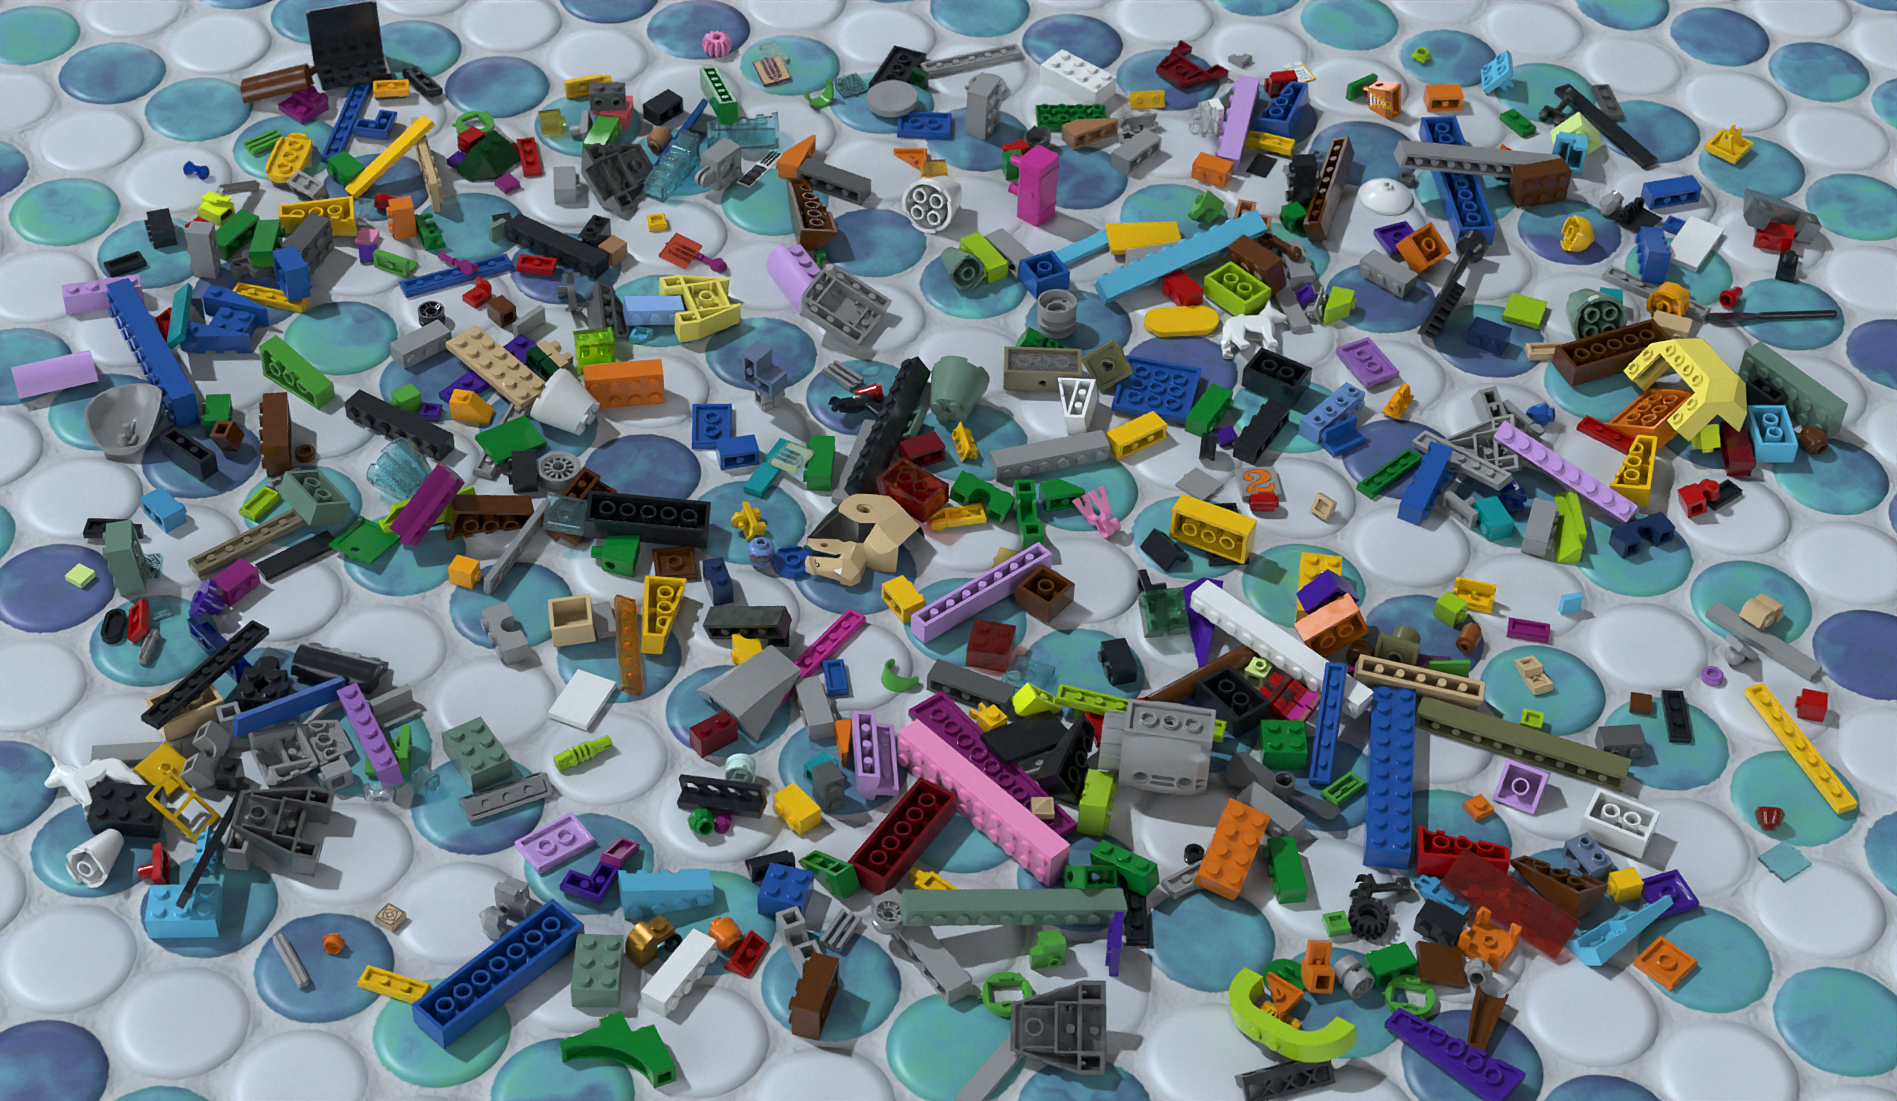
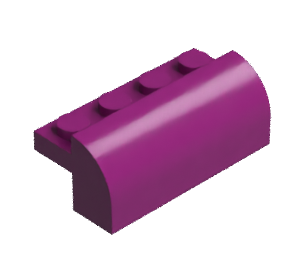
[389,461,465,548]

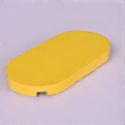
[265,133,313,183]
[1144,305,1219,337]

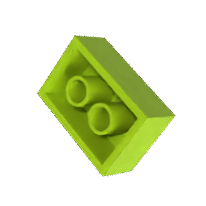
[1203,261,1271,316]

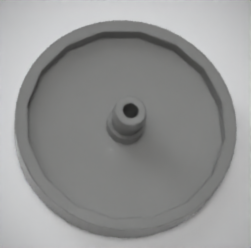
[867,80,918,117]

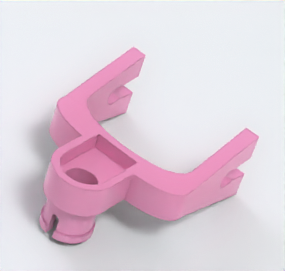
[1072,485,1121,538]

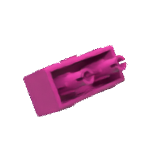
[1008,145,1059,227]

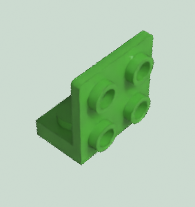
[365,725,413,776]

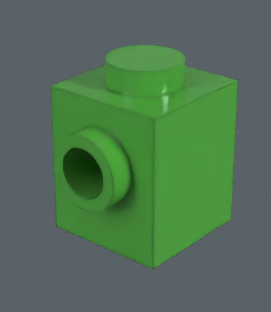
[390,383,422,413]

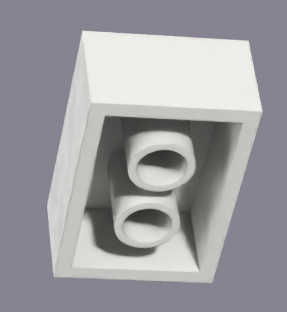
[1578,788,1660,859]

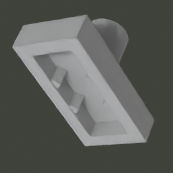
[569,110,594,141]
[1442,490,1478,530]

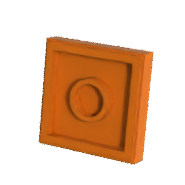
[1633,935,1698,991]

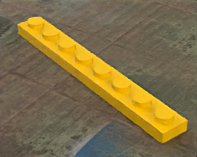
[1744,682,1858,814]

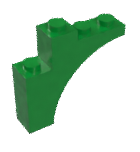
[558,1011,676,1089]

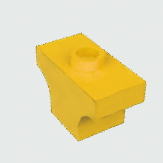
[731,633,762,665]

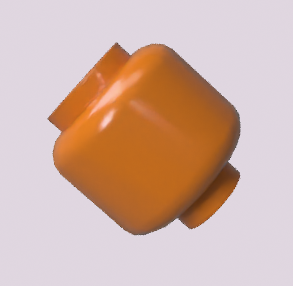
[708,917,742,951]

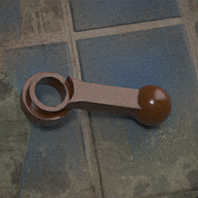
[1258,232,1302,261]

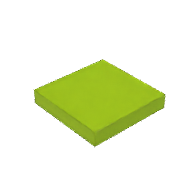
[1502,292,1548,329]

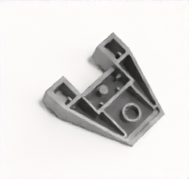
[1743,188,1822,244]
[230,787,335,877]

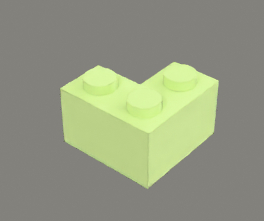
[1550,112,1603,155]

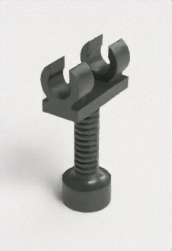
[1538,88,1579,127]
[1349,873,1411,903]

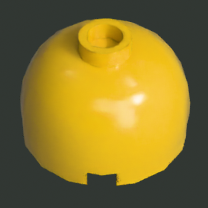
[1560,215,1595,252]

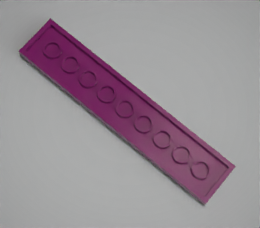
[908,691,1077,838]

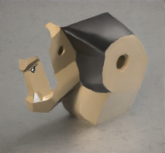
[804,494,925,586]

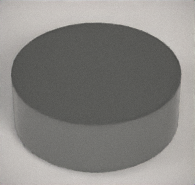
[1397,171,1416,187]

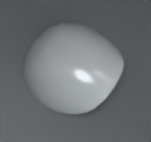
[84,383,162,456]

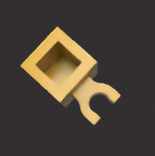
[969,702,1008,732]

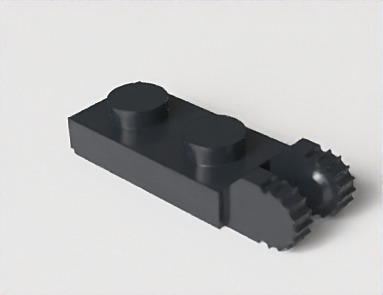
[402,67,443,98]

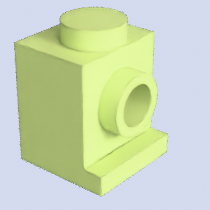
[1244,657,1273,690]

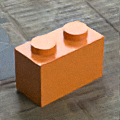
[1423,84,1464,112]
[1191,152,1234,188]
[386,196,417,240]

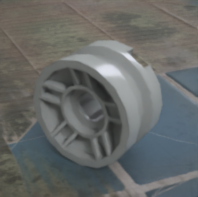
[872,899,903,935]

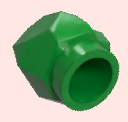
[688,808,714,836]

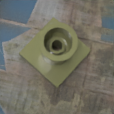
[1081,339,1134,391]
[1374,625,1421,666]

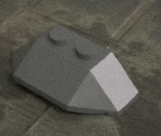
[587,281,630,340]

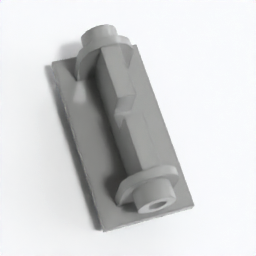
[1120,113,1159,133]
[1305,286,1329,324]

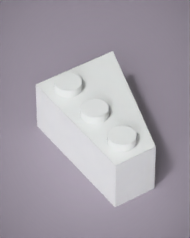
[1058,378,1098,435]

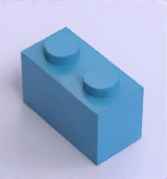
[140,487,187,533]

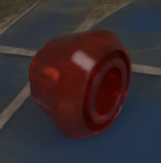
[1754,806,1785,831]

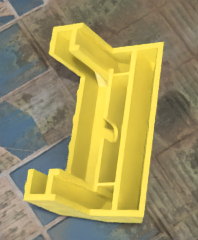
[1623,338,1747,441]

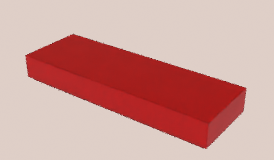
[517,137,542,177]
[1576,415,1635,455]

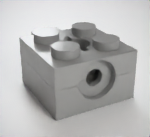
[695,137,742,192]

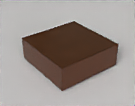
[1629,692,1652,715]

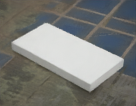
[1669,216,1724,272]

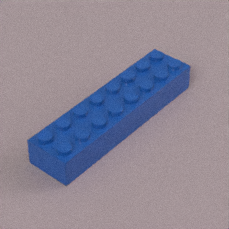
[411,899,585,1049]

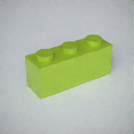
[959,232,1008,284]

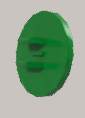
[1263,959,1306,991]

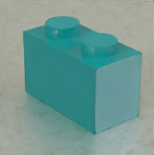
[1473,496,1515,542]

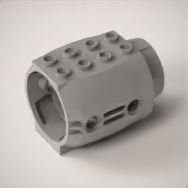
[1098,699,1216,795]

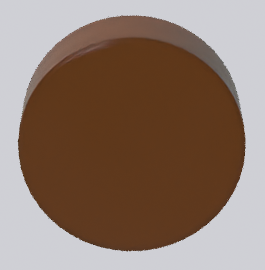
[295,444,316,463]

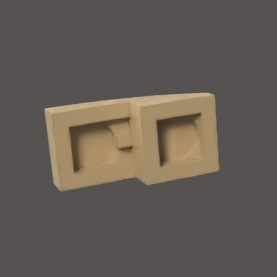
[1514,655,1554,695]

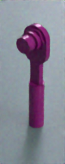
[682,246,727,273]
[438,252,479,275]
[714,791,738,834]

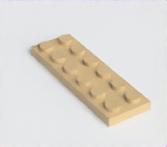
[411,117,443,213]
[446,325,546,410]

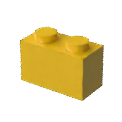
[881,575,926,624]
[772,782,821,836]

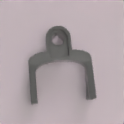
[230,249,276,280]
[557,272,583,312]

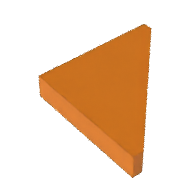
[894,148,928,174]
[1266,971,1305,1020]

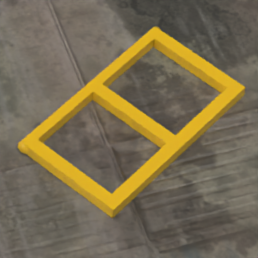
[146,770,220,843]

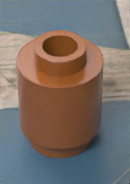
[1456,623,1482,653]

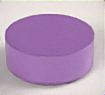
[1701,666,1724,686]

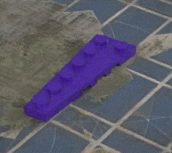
[439,334,537,404]
[1384,1007,1526,1101]

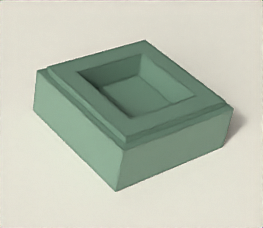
[488,218,507,243]

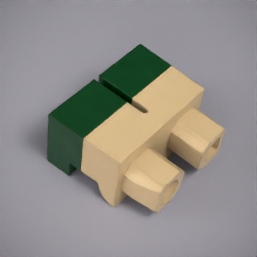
[525,340,574,382]

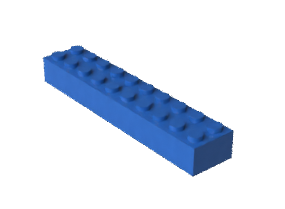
[1419,116,1496,245]
[105,278,200,429]
[1363,685,1416,870]

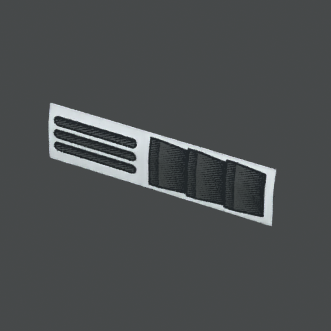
[736,149,783,188]

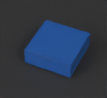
[1662,215,1686,235]

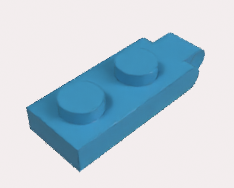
[1414,875,1475,917]

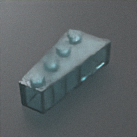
[707,112,779,150]

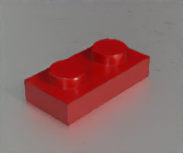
[516,254,557,276]
[128,598,150,643]

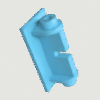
[192,825,221,874]

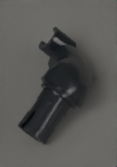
[828,393,882,418]

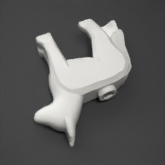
[1221,299,1287,359]
[45,756,145,820]

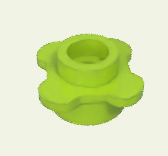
[1411,47,1432,63]

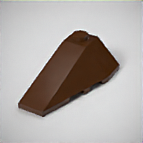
[1510,855,1608,919]

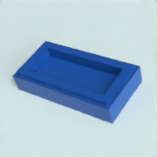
[822,659,849,697]

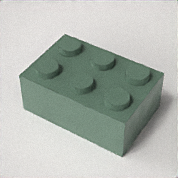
[279,469,351,526]
[102,520,147,596]
[441,716,512,793]
[570,934,625,1008]

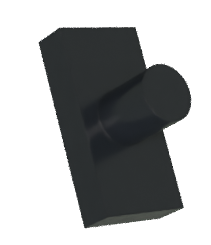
[1775,250,1799,283]
[1137,569,1167,613]

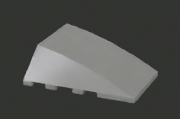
[697,645,802,742]
[248,720,353,785]

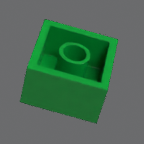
[1258,720,1307,770]

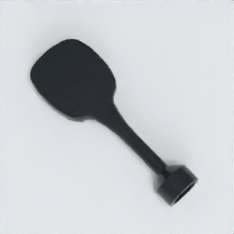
[1417,231,1488,340]

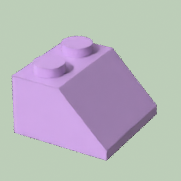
[1492,758,1551,815]

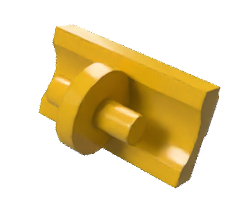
[730,501,766,541]

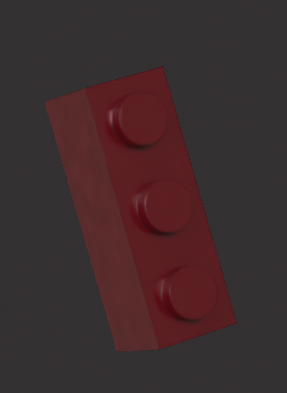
[1719,421,1756,476]

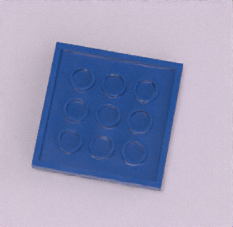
[1111,355,1202,424]

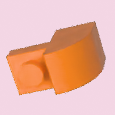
[1301,940,1335,994]

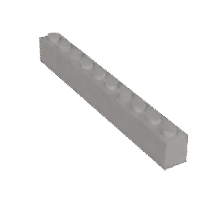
[1393,140,1561,178]

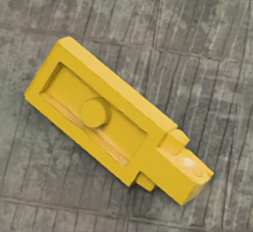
[564,74,613,99]
[908,866,958,890]

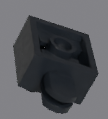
[235,656,290,713]

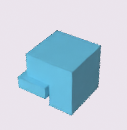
[1552,131,1588,174]

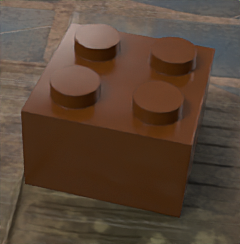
[1016,564,1075,623]

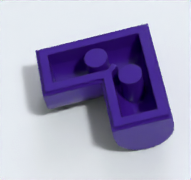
[559,861,621,905]

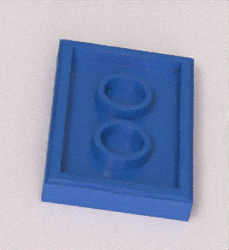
[897,111,951,140]
[692,404,732,449]

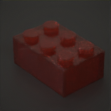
[876,457,949,523]

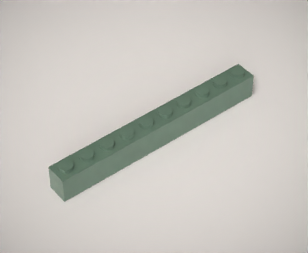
[899,888,1128,927]

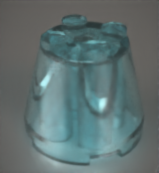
[366,437,433,501]

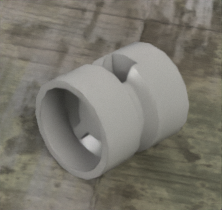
[1333,954,1375,998]

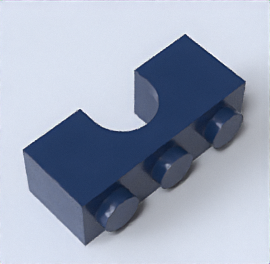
[1608,512,1675,559]

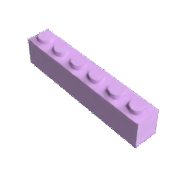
[1215,75,1260,171]

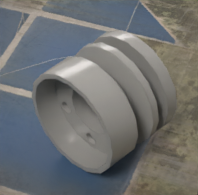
[1037,289,1077,339]

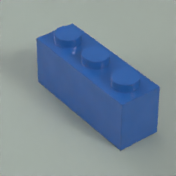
[1640,175,1702,210]

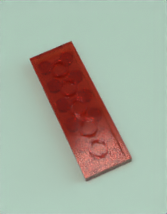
[1439,847,1580,960]

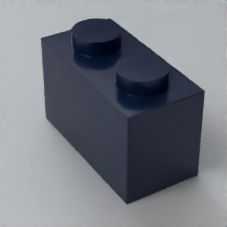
[1466,316,1512,356]
[702,557,734,606]

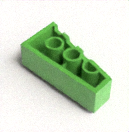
[583,115,622,148]
[259,335,335,409]

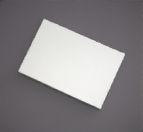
[548,669,616,731]

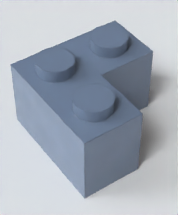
[741,341,788,399]

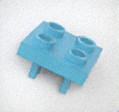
[1481,50,1514,94]

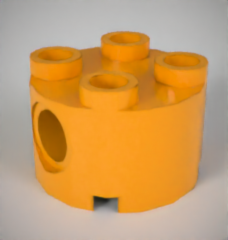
[1646,282,1690,319]

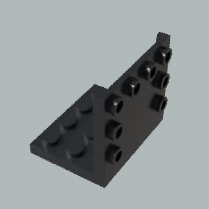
[305,0,392,91]

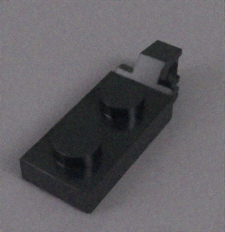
[83,518,144,539]

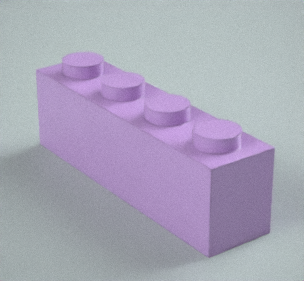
[62,274,144,315]

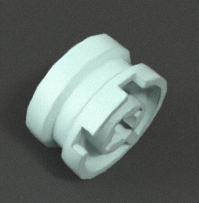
[725,754,756,783]

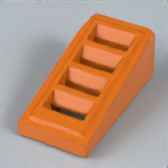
[834,719,852,767]

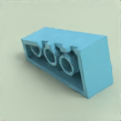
[618,869,714,920]

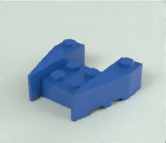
[180,285,269,354]

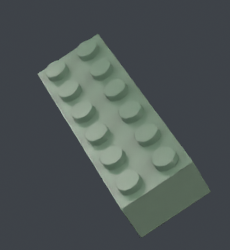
[1738,341,1848,438]

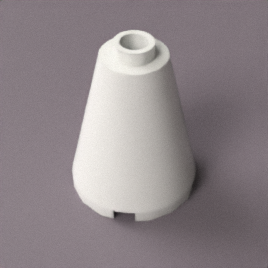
[65,829,124,888]

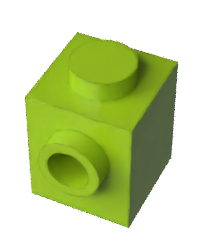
[1433,591,1468,628]

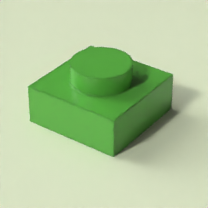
[1322,910,1351,937]

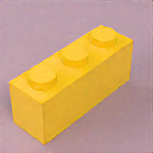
[1106,411,1167,460]

